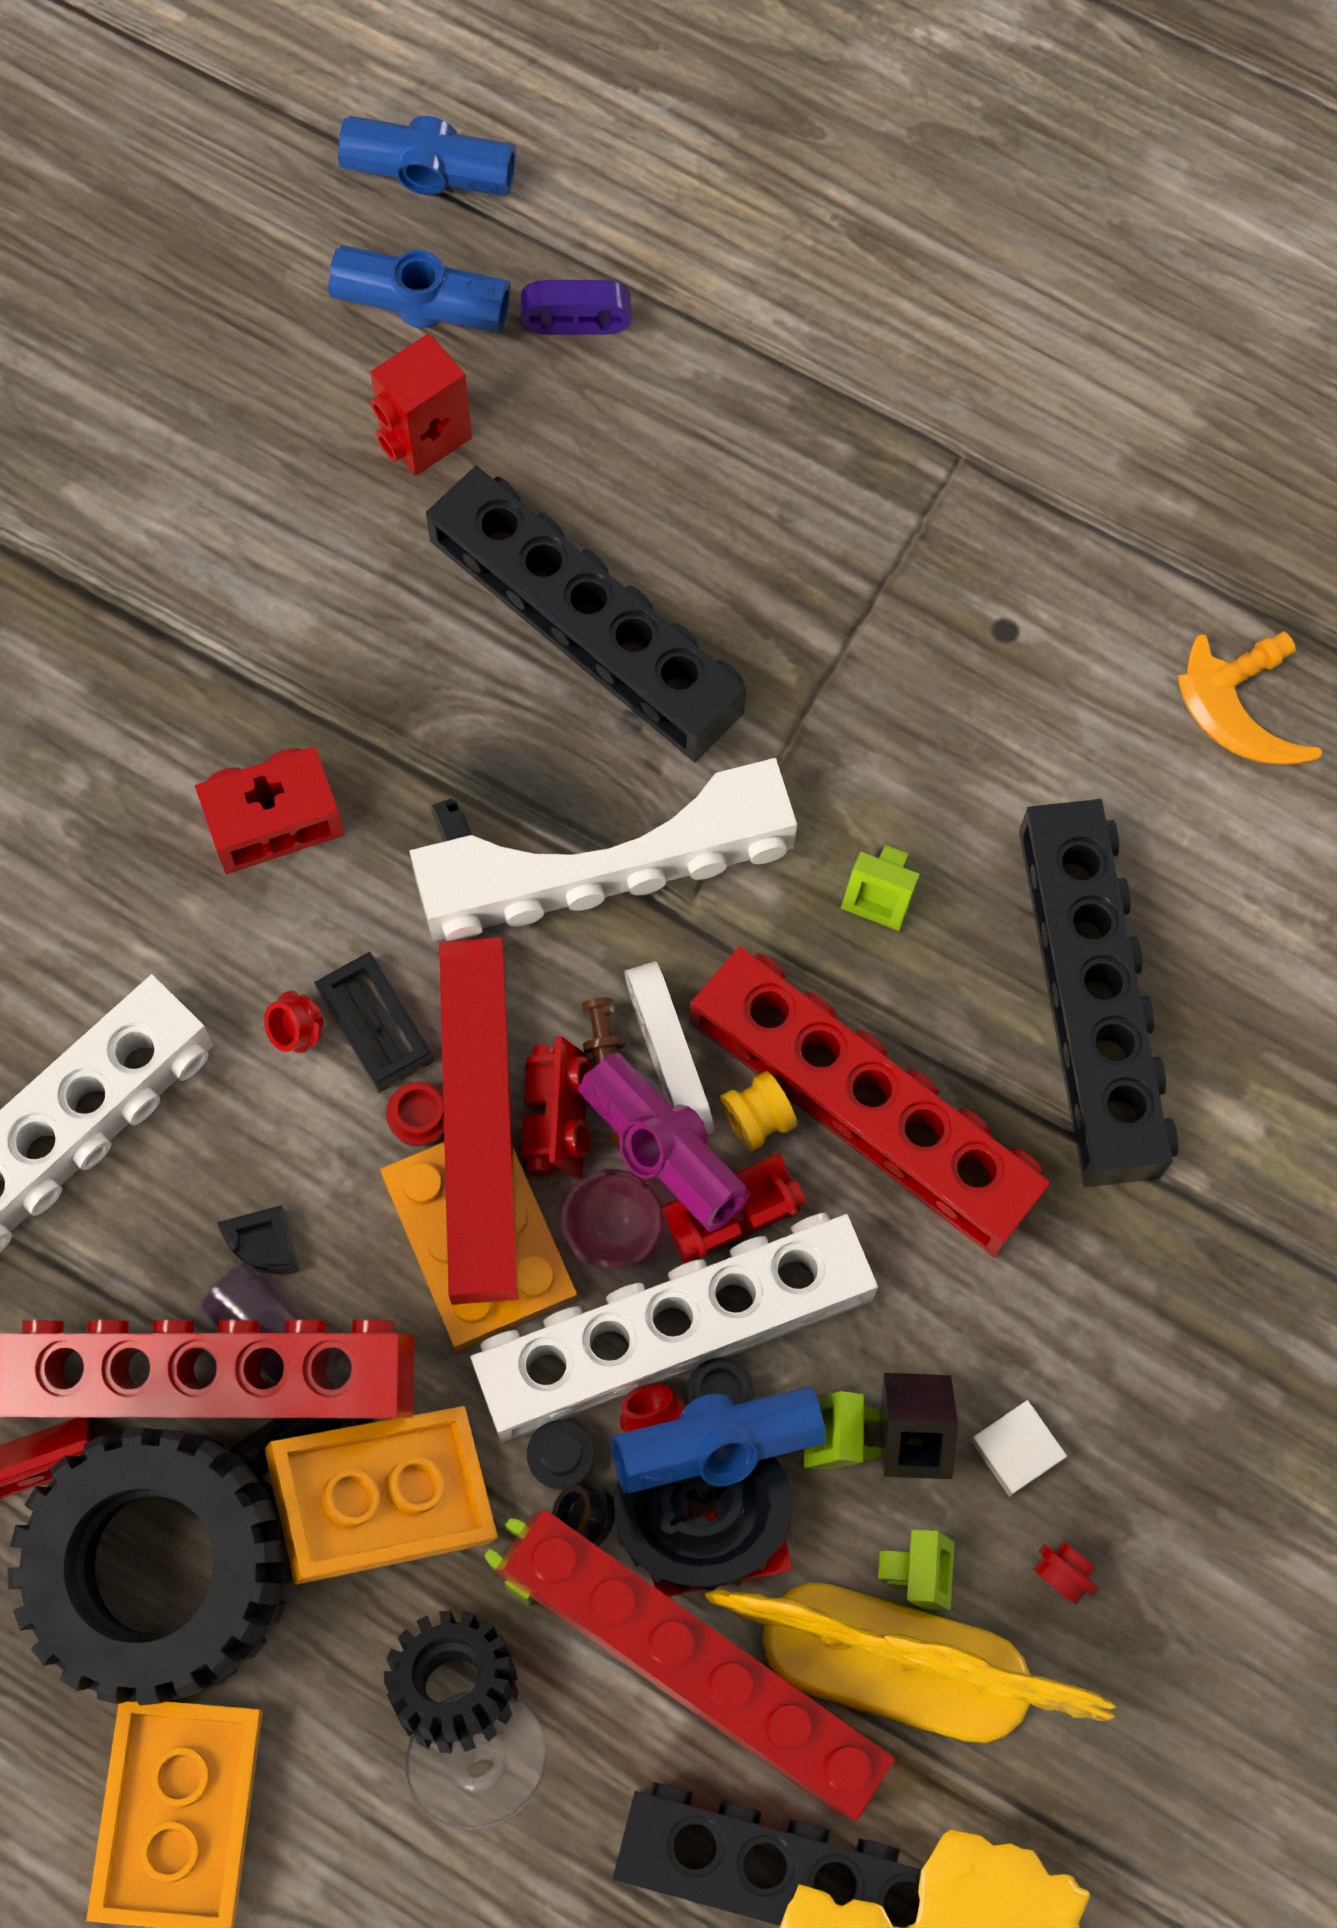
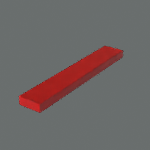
[439,937,519,1305]

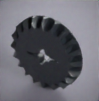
[613,1457,792,1593]

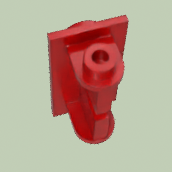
[520,1036,592,1179]
[661,1153,806,1264]

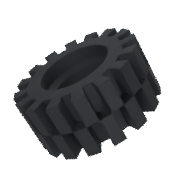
[384,1610,519,1754]

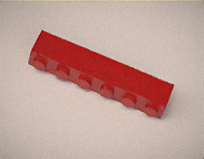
[495,1509,895,1821]

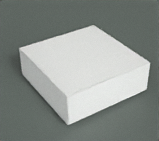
[970,1400,1067,1497]

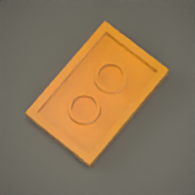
[380,1142,578,1352]
[264,1406,498,1585]
[86,1702,263,1928]

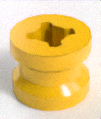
[720,1071,797,1152]

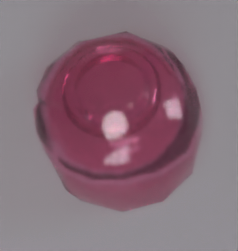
[561,1169,663,1269]

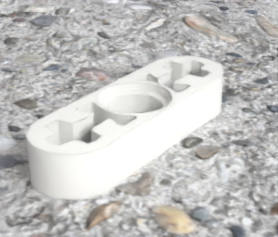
[624,961,714,1135]

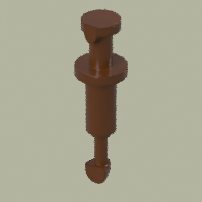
[582,997,626,1149]

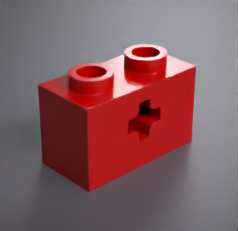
[370,333,472,476]
[194,746,344,874]

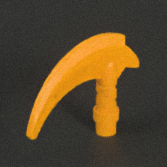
[1178,631,1322,765]

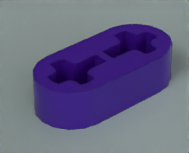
[520,280,631,335]

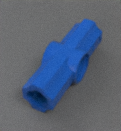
[338,116,516,196]
[328,245,511,333]
[611,1387,825,1494]

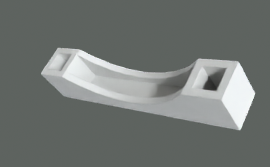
[409,758,797,942]

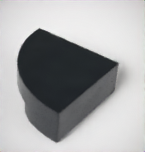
[431,798,471,842]
[217,1205,299,1275]

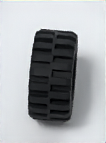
[8,1427,292,1706]

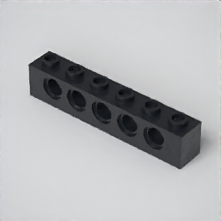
[426,465,747,763]
[1019,799,1178,1188]
[613,1782,929,1928]

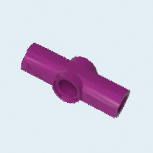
[578,1053,751,1232]

